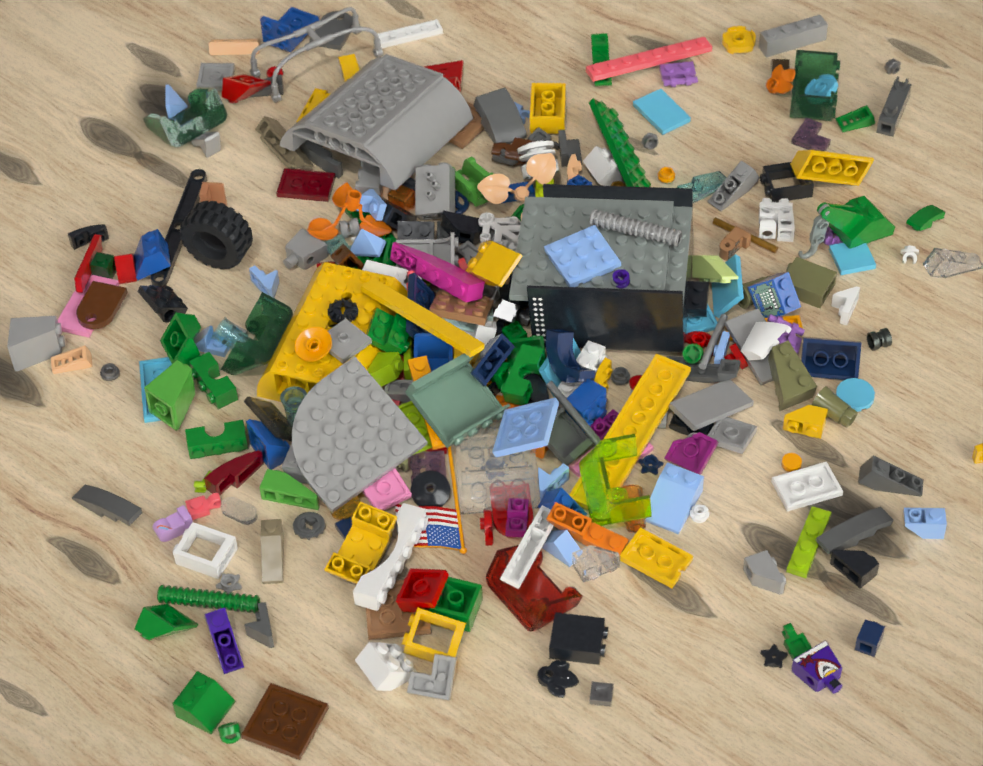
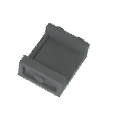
[547,406,593,466]

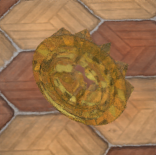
[330,496,360,520]

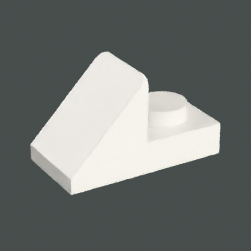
[832,286,860,326]

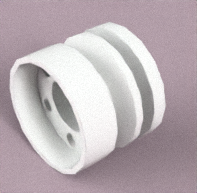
[517,141,559,179]

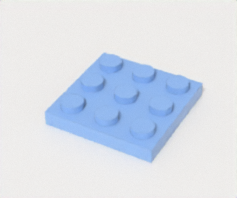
[544,225,621,287]
[492,397,559,457]

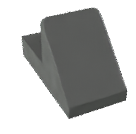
[244,602,274,648]

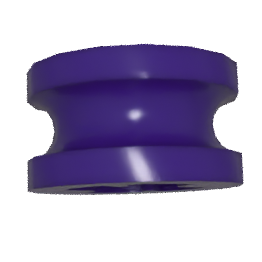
[612,269,630,289]

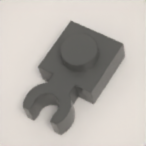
[527,127,559,150]

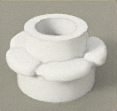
[689,504,710,523]

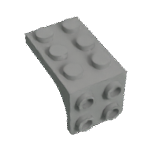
[396,232,459,277]

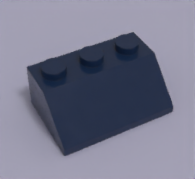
[801,336,862,380]

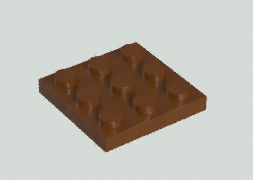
[241,683,329,760]

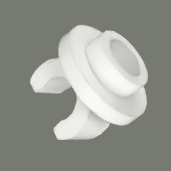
[901,246,919,264]

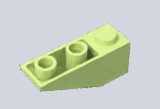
[692,255,738,283]

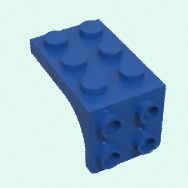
[260,7,319,52]
[414,333,453,372]

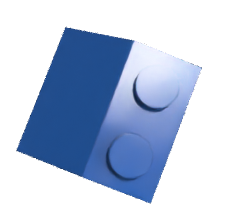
[134,229,171,280]
[246,419,290,470]

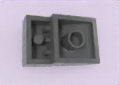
[473,87,527,144]

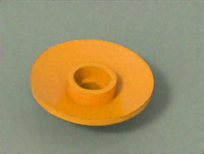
[294,327,332,362]

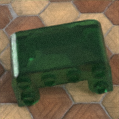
[789,50,841,121]

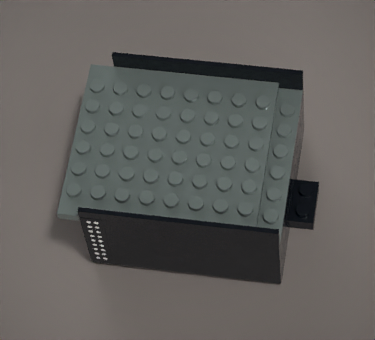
[509,184,709,352]

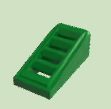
[835,105,875,133]

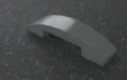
[666,356,741,383]

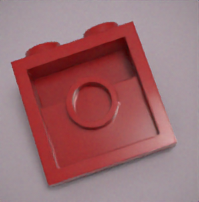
[396,568,449,612]

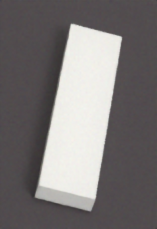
[378,19,443,48]

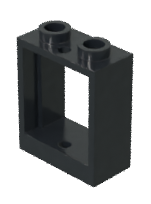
[760,162,814,202]

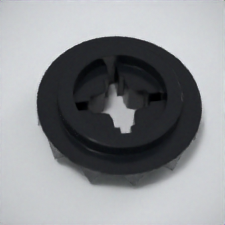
[327,298,358,323]

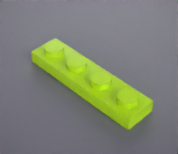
[786,506,831,578]

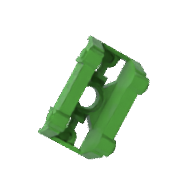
[453,156,493,207]

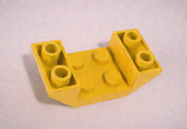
[324,501,397,584]

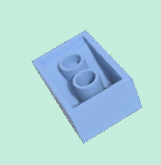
[642,462,704,534]

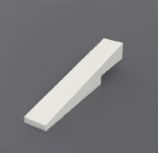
[500,505,554,589]

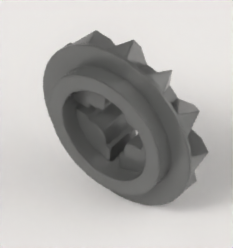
[293,512,325,540]

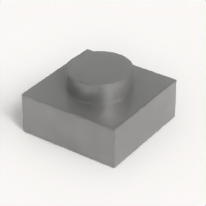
[590,681,613,707]

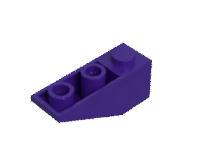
[204,607,244,674]

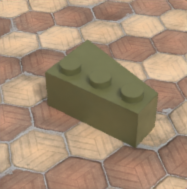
[768,340,817,411]

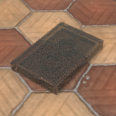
[244,396,293,441]

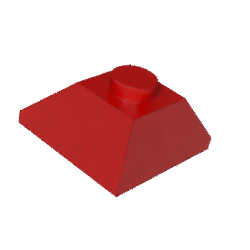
[221,74,271,103]

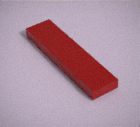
[74,234,102,293]

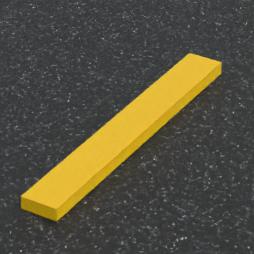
[361,278,484,357]

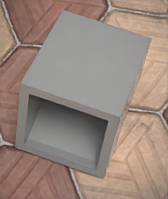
[7,316,65,371]

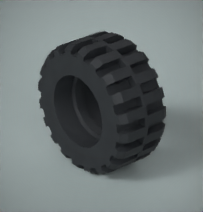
[180,201,253,269]

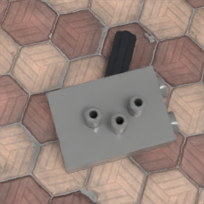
[402,162,455,220]

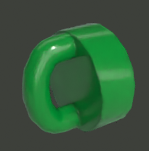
[218,722,241,744]

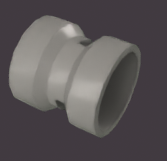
[339,218,360,239]

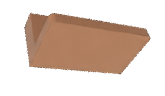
[199,182,228,207]

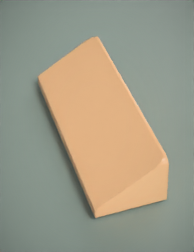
[209,39,261,55]

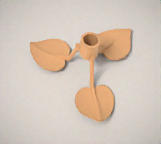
[477,153,556,220]

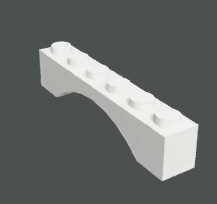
[353,503,428,611]

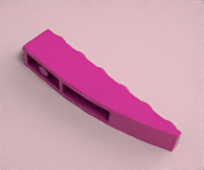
[390,242,485,302]

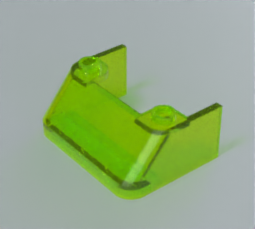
[579,434,652,526]

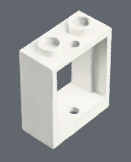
[173,522,238,579]

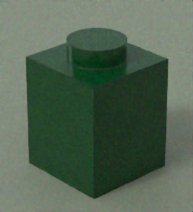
[90,252,116,279]

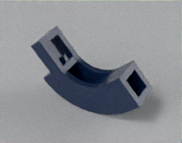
[546,329,595,383]

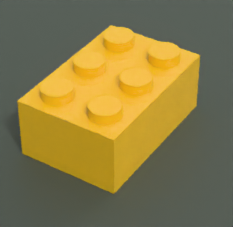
[530,83,566,134]

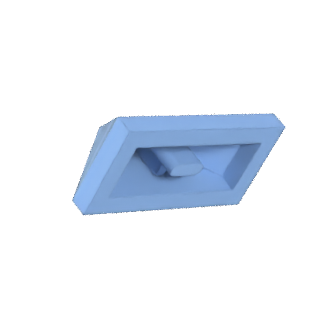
[165,84,188,119]
[350,228,386,257]

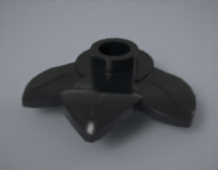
[537,660,579,698]

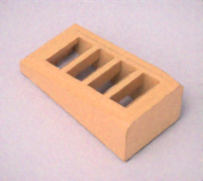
[51,346,93,374]

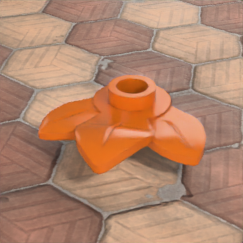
[766,64,795,94]

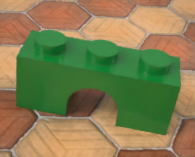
[501,344,546,406]
[189,352,238,410]
[185,420,248,459]

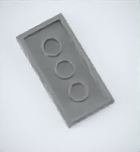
[724,309,774,385]
[669,380,754,431]

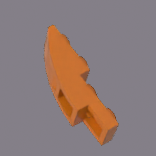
[546,502,629,559]

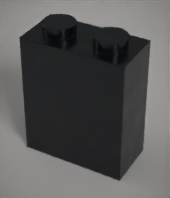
[549,612,609,665]

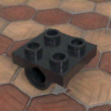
[137,285,188,323]

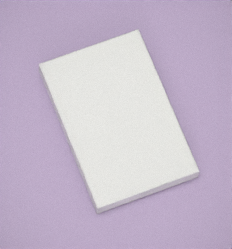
[771,461,843,512]

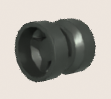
[867,328,892,351]

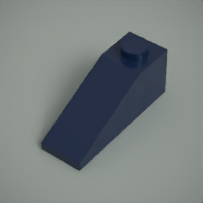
[470,333,515,386]

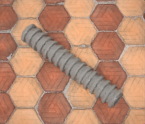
[589,209,682,247]

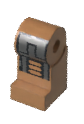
[719,226,751,261]

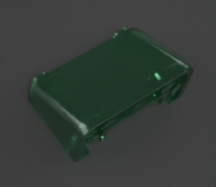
[143,87,227,148]
[221,292,293,375]

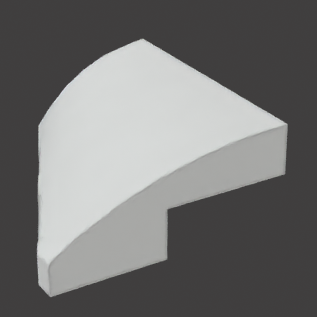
[740,322,791,361]

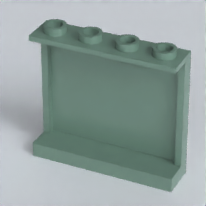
[405,354,510,448]

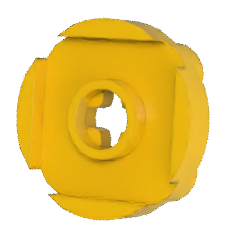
[722,26,756,54]

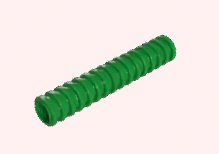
[157,585,260,613]

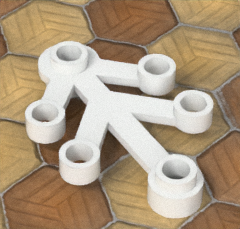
[478,212,521,247]

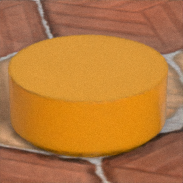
[782,453,802,472]

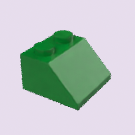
[172,671,235,735]

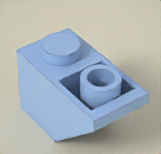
[903,507,947,539]

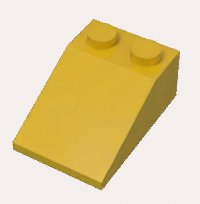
[466,240,522,287]

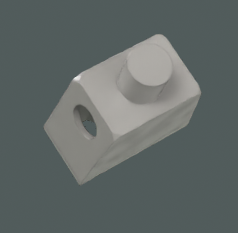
[283,228,328,270]

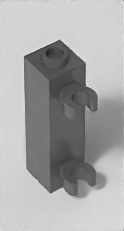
[876,76,912,137]

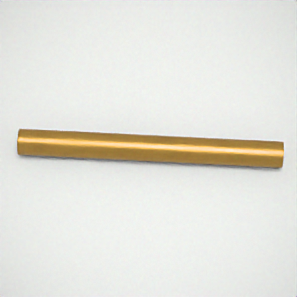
[712,217,778,253]

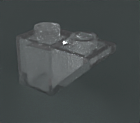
[572,545,620,583]

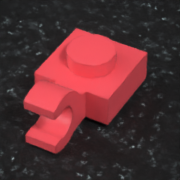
[185,493,222,520]

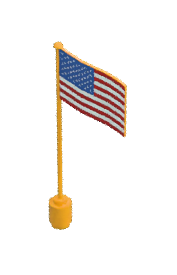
[395,446,467,554]

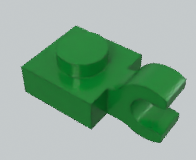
[782,623,812,659]

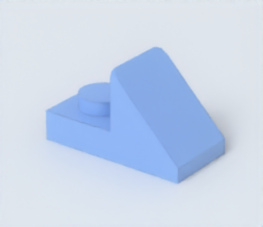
[356,189,387,221]
[249,265,279,302]
[194,326,232,357]
[538,463,569,501]

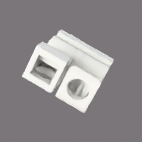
[759,198,795,242]

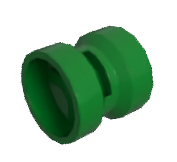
[683,343,704,363]

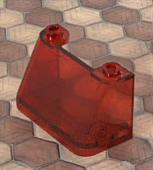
[486,545,583,632]

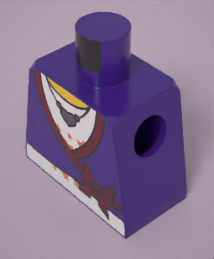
[791,641,843,694]

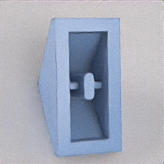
[542,529,583,567]

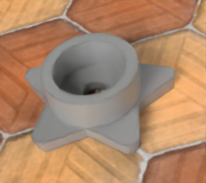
[216,573,242,594]

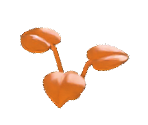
[307,182,392,240]

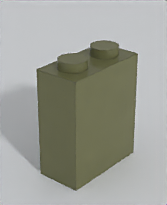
[786,257,837,309]

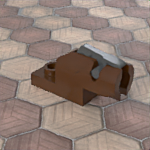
[491,137,535,165]

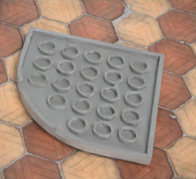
[292,356,427,513]

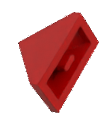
[114,253,137,284]

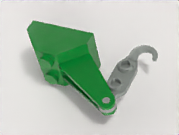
[798,196,895,259]

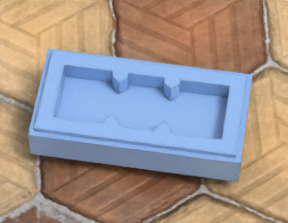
[713,331,730,364]

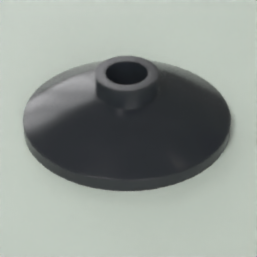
[411,470,450,507]

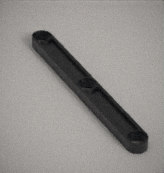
[150,169,207,286]

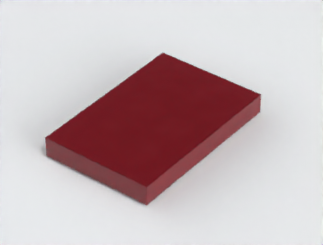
[276,168,336,202]

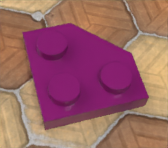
[664,432,718,475]

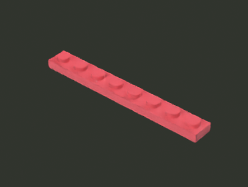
[585,36,712,82]

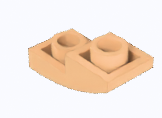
[567,154,582,181]

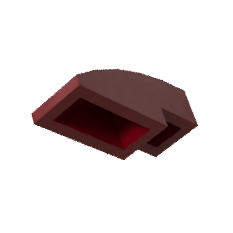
[204,450,264,496]

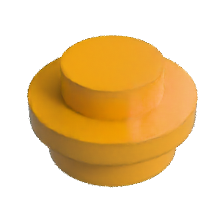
[658,167,675,183]

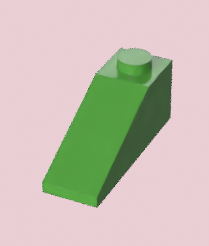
[259,469,320,510]

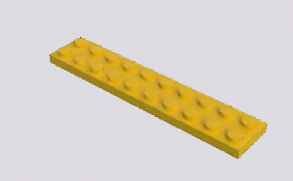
[569,353,691,517]

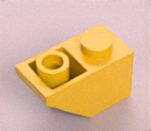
[783,405,828,439]

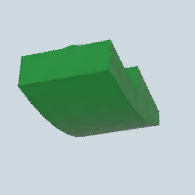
[906,204,946,231]

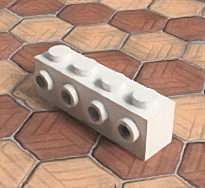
[554,340,607,408]

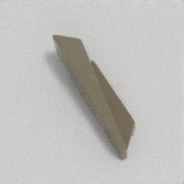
[255,116,314,169]

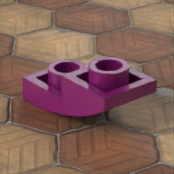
[590,409,619,441]
[506,498,529,537]

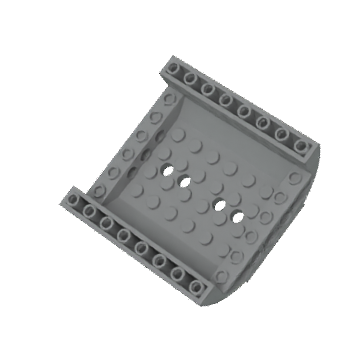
[280,54,473,190]

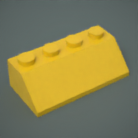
[790,150,874,186]

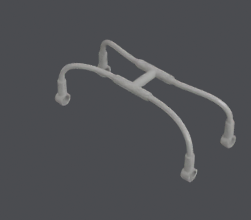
[250,7,383,103]

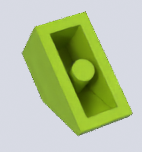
[367,352,404,387]

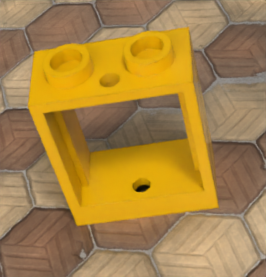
[402,608,466,662]

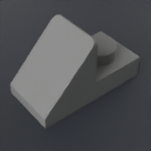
[191,131,221,158]

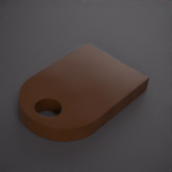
[76,281,128,329]

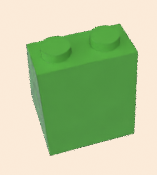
[144,360,195,431]

